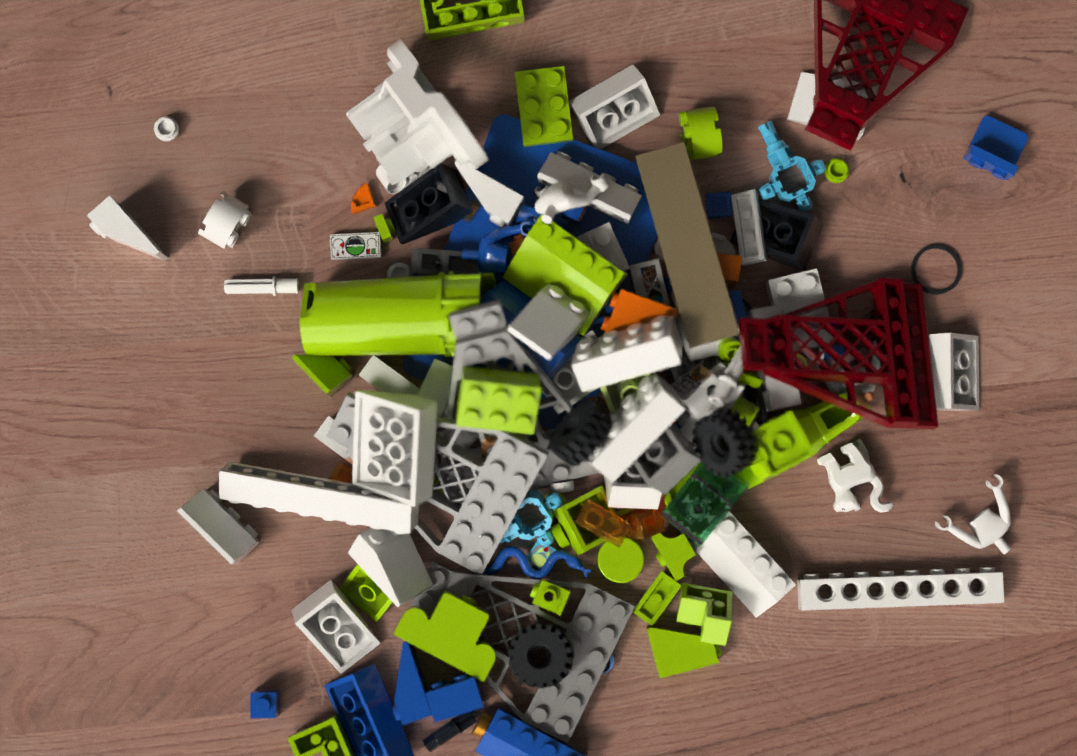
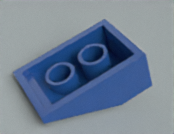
[392,641,432,725]

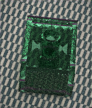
[660,462,751,547]

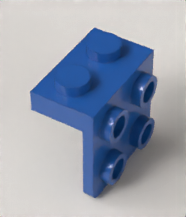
[963,115,1028,180]

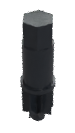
[422,710,479,752]

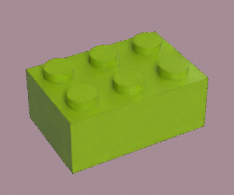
[515,66,573,147]
[456,366,541,434]

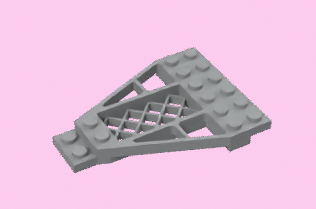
[441,300,600,504]
[326,392,549,575]
[410,561,635,743]

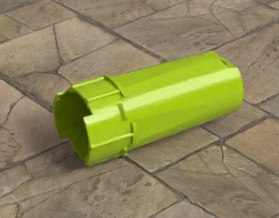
[300,271,496,357]

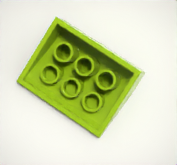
[503,214,628,336]

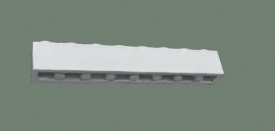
[219,462,419,534]

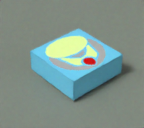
[527,540,558,569]

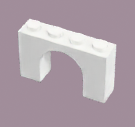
[314,355,420,465]

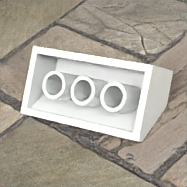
[537,151,642,225]
[689,509,796,618]

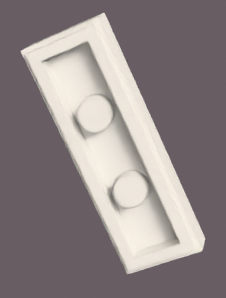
[731,189,767,266]

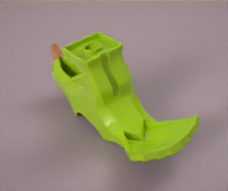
[662,390,875,536]

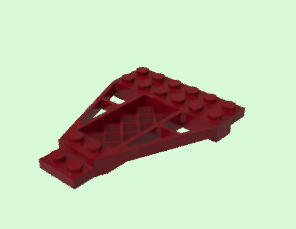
[805,0,969,151]
[738,278,939,430]

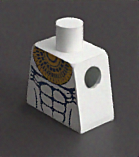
[671,362,727,420]

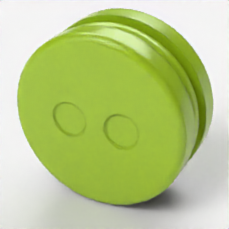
[597,536,644,583]

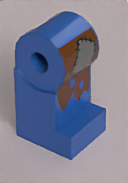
[560,205,593,228]

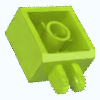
[553,485,633,556]

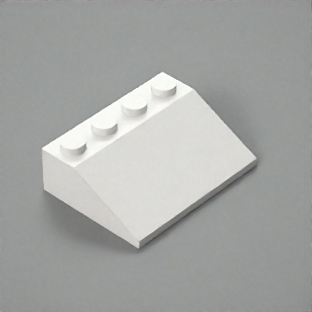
[352,390,437,507]

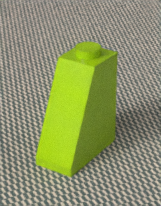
[646,626,722,678]

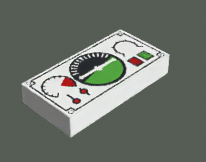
[330,232,381,260]

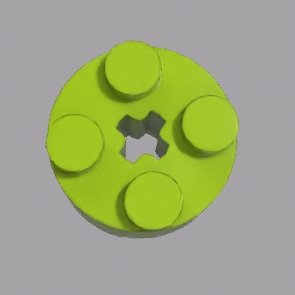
[678,106,723,160]

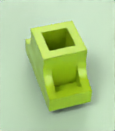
[650,532,696,581]

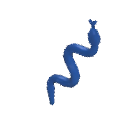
[483,546,591,580]

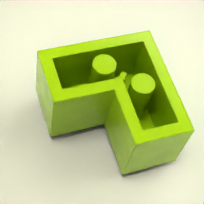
[676,583,732,646]
[287,715,355,756]

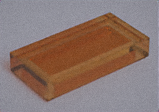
[575,499,632,547]

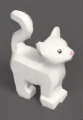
[817,439,893,512]

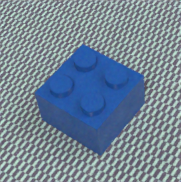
[425,672,485,723]

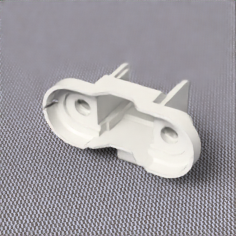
[346,39,488,194]

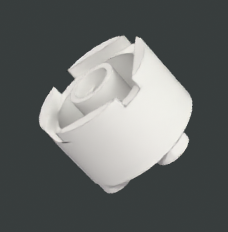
[198,191,252,249]

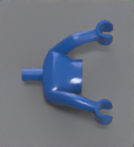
[462,218,535,283]

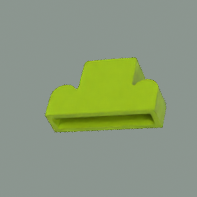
[393,591,496,682]

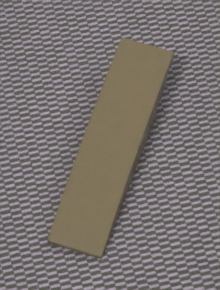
[635,142,740,349]

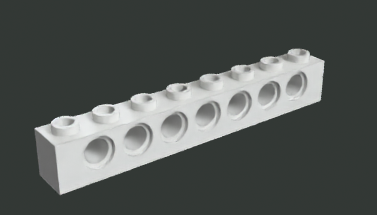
[797,567,1004,610]

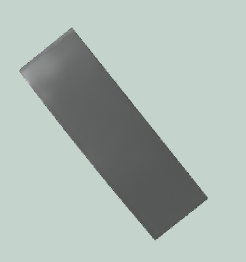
[410,248,479,275]

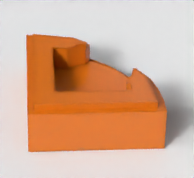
[351,183,376,215]

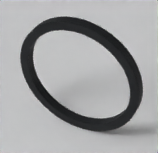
[911,245,962,295]
[746,385,767,427]

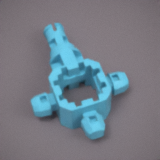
[758,121,826,212]
[500,489,563,547]

